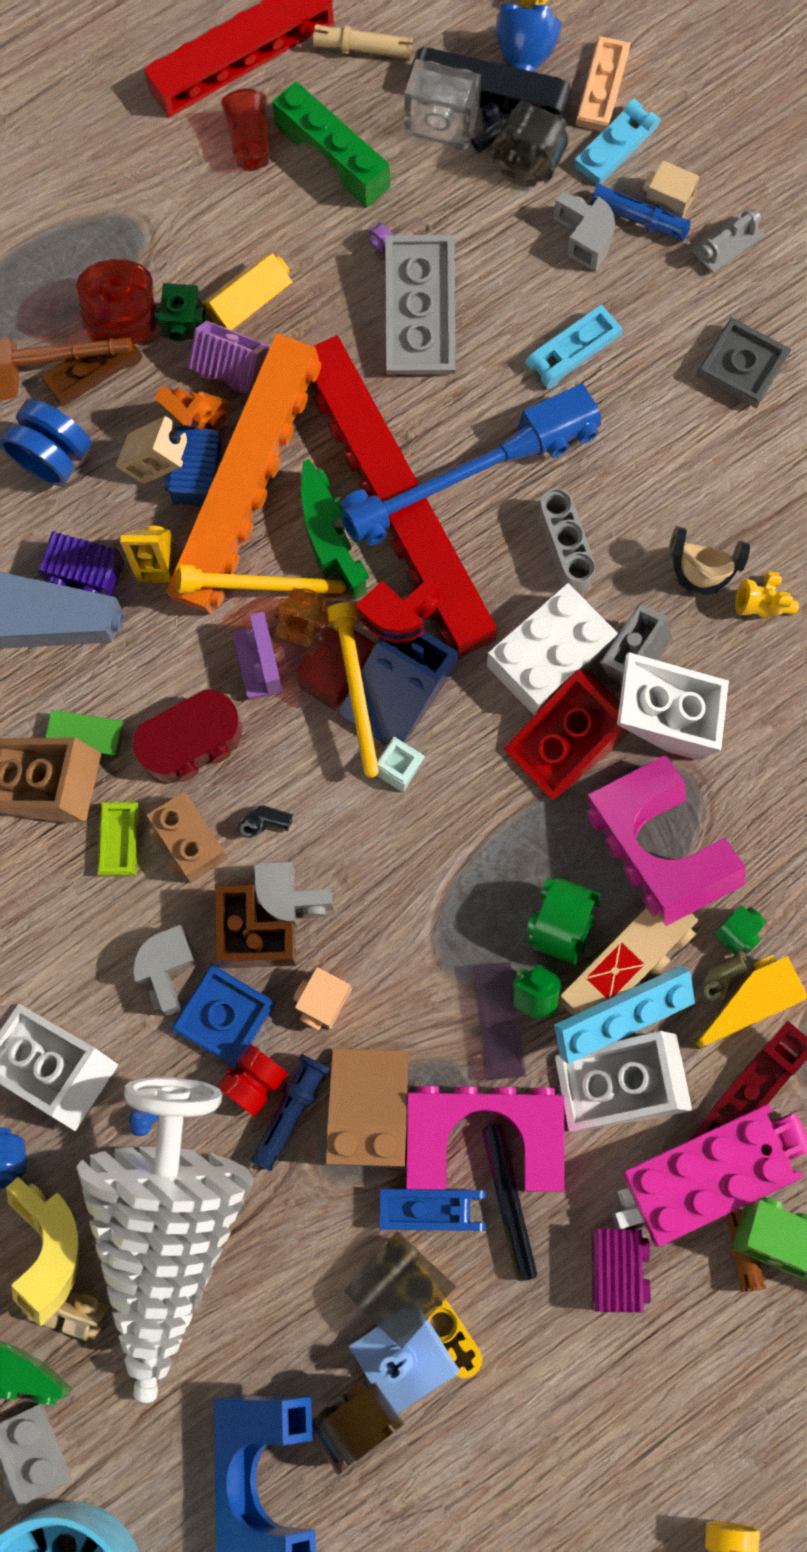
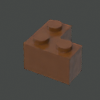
[215,885,296,968]

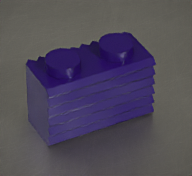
[38,531,124,596]

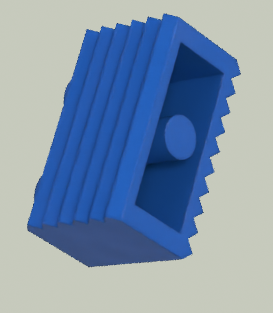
[164,427,222,506]

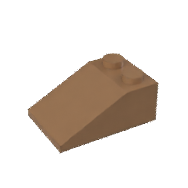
[0,737,101,822]
[326,1049,409,1168]

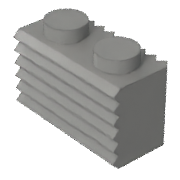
[600,604,673,688]

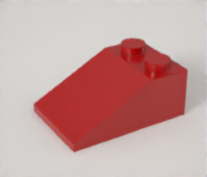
[504,670,630,801]

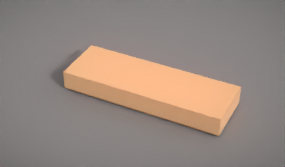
[575,36,631,132]

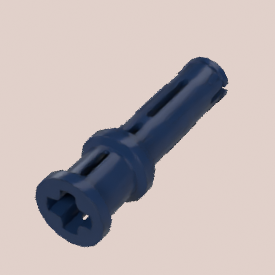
[250,1053,331,1171]

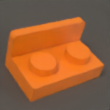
[154,386,232,429]

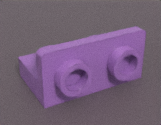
[233,611,283,700]

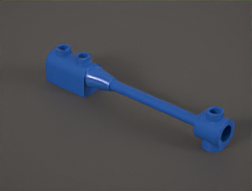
[340,383,601,546]

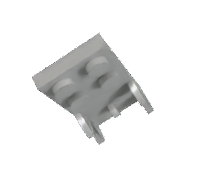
[385,234,455,375]

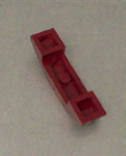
[688,1020,807,1140]

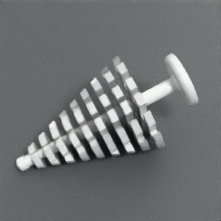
[76,1077,254,1403]

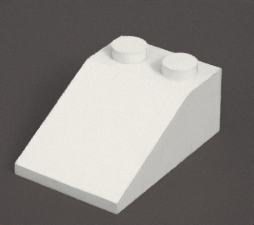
[617,652,729,761]
[0,1003,118,1131]
[555,1031,692,1132]

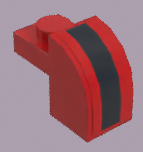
[355,577,440,643]

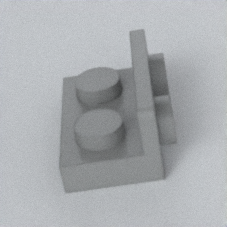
[0,1404,72,1507]

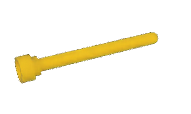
[176,564,347,594]
[327,602,379,778]

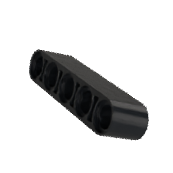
[407,47,571,125]

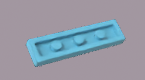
[554,966,695,1064]

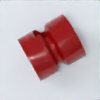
[216,1043,288,1117]

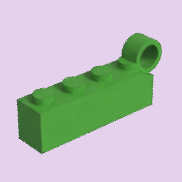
[732,1197,807,1281]

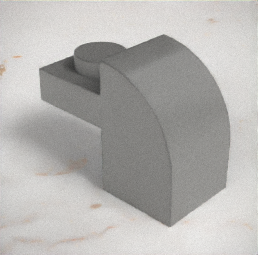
[553,190,615,272]
[254,862,334,928]
[134,925,198,1016]

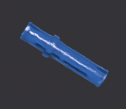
[591,184,692,242]

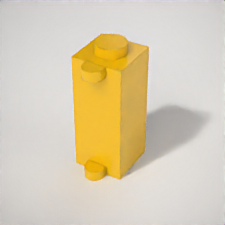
[201,253,292,330]

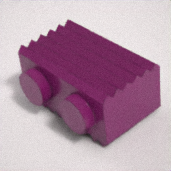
[591,1229,651,1313]

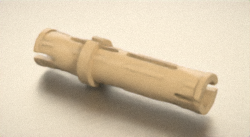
[313,24,413,60]

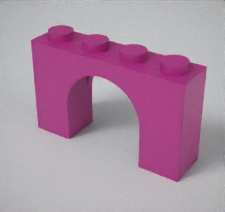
[586,755,746,926]
[407,1086,565,1192]

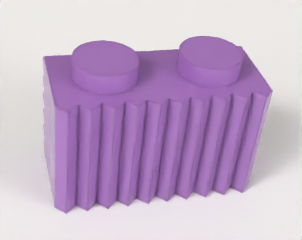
[188,321,270,392]

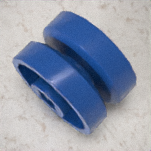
[0,399,92,486]

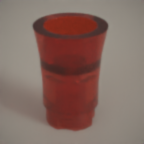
[221,88,269,171]

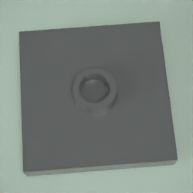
[696,317,792,409]

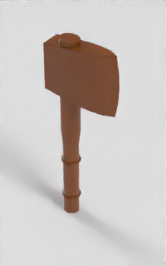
[0,337,132,401]

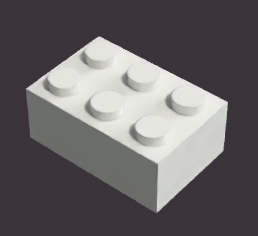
[487,583,618,715]

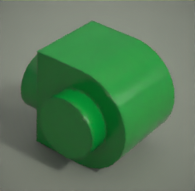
[713,905,766,955]
[512,964,561,1019]

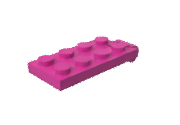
[621,1104,807,1247]

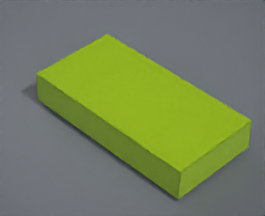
[97,802,140,877]

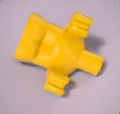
[735,571,799,618]

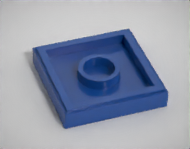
[171,964,276,1069]

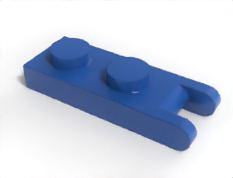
[379,1189,486,1231]

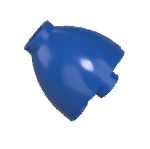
[496,3,562,72]

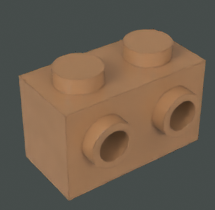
[147,791,228,883]

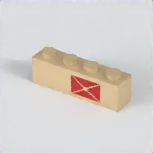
[559,908,699,1016]

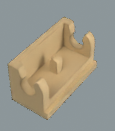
[116,416,187,484]

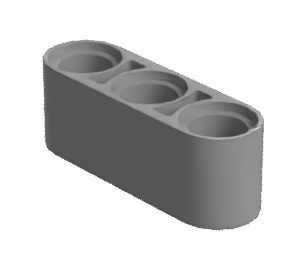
[538,488,596,594]

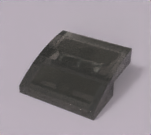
[344,1230,456,1349]

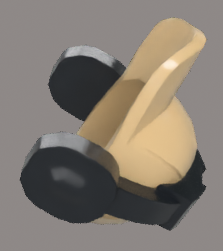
[669,526,750,595]

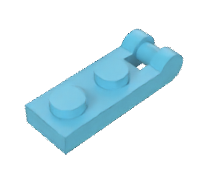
[574,99,661,185]
[525,304,623,389]

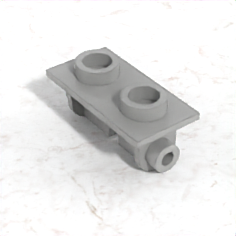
[691,209,765,274]

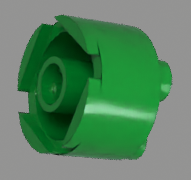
[526,877,601,965]

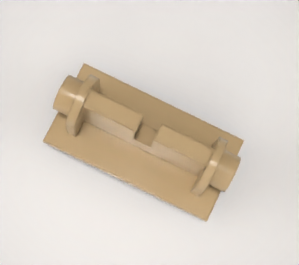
[22,1292,110,1341]

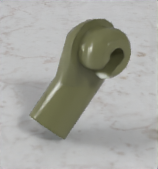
[702,953,750,1002]

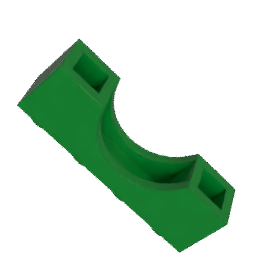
[272,81,390,208]

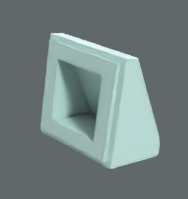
[377,737,425,792]

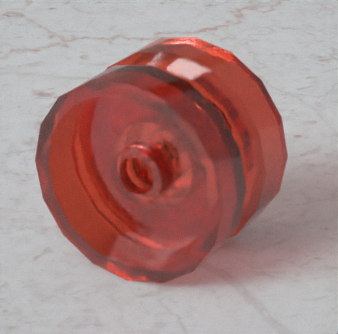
[76,259,157,345]

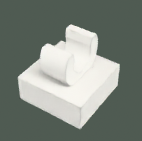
[612,1188,644,1229]

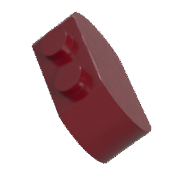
[133,689,242,783]

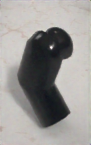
[471,103,504,153]
[238,805,294,838]

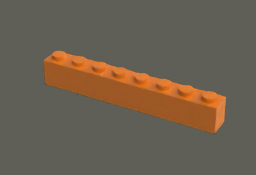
[166,333,321,615]

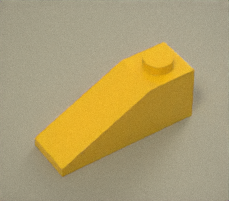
[120,526,175,583]
[696,955,807,1049]

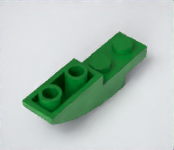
[301,459,369,600]
[0,1340,70,1405]

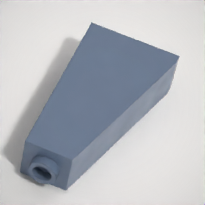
[0,572,124,649]

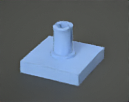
[349,1301,460,1414]

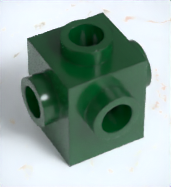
[154,283,205,342]

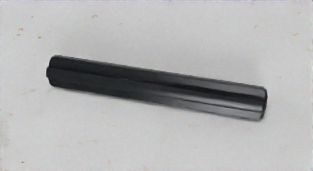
[482,1124,537,1282]

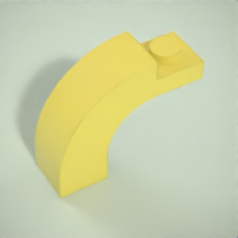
[6,1177,79,1327]

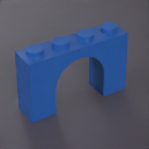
[214,1394,316,1552]

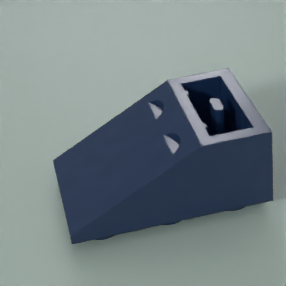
[337,631,458,746]

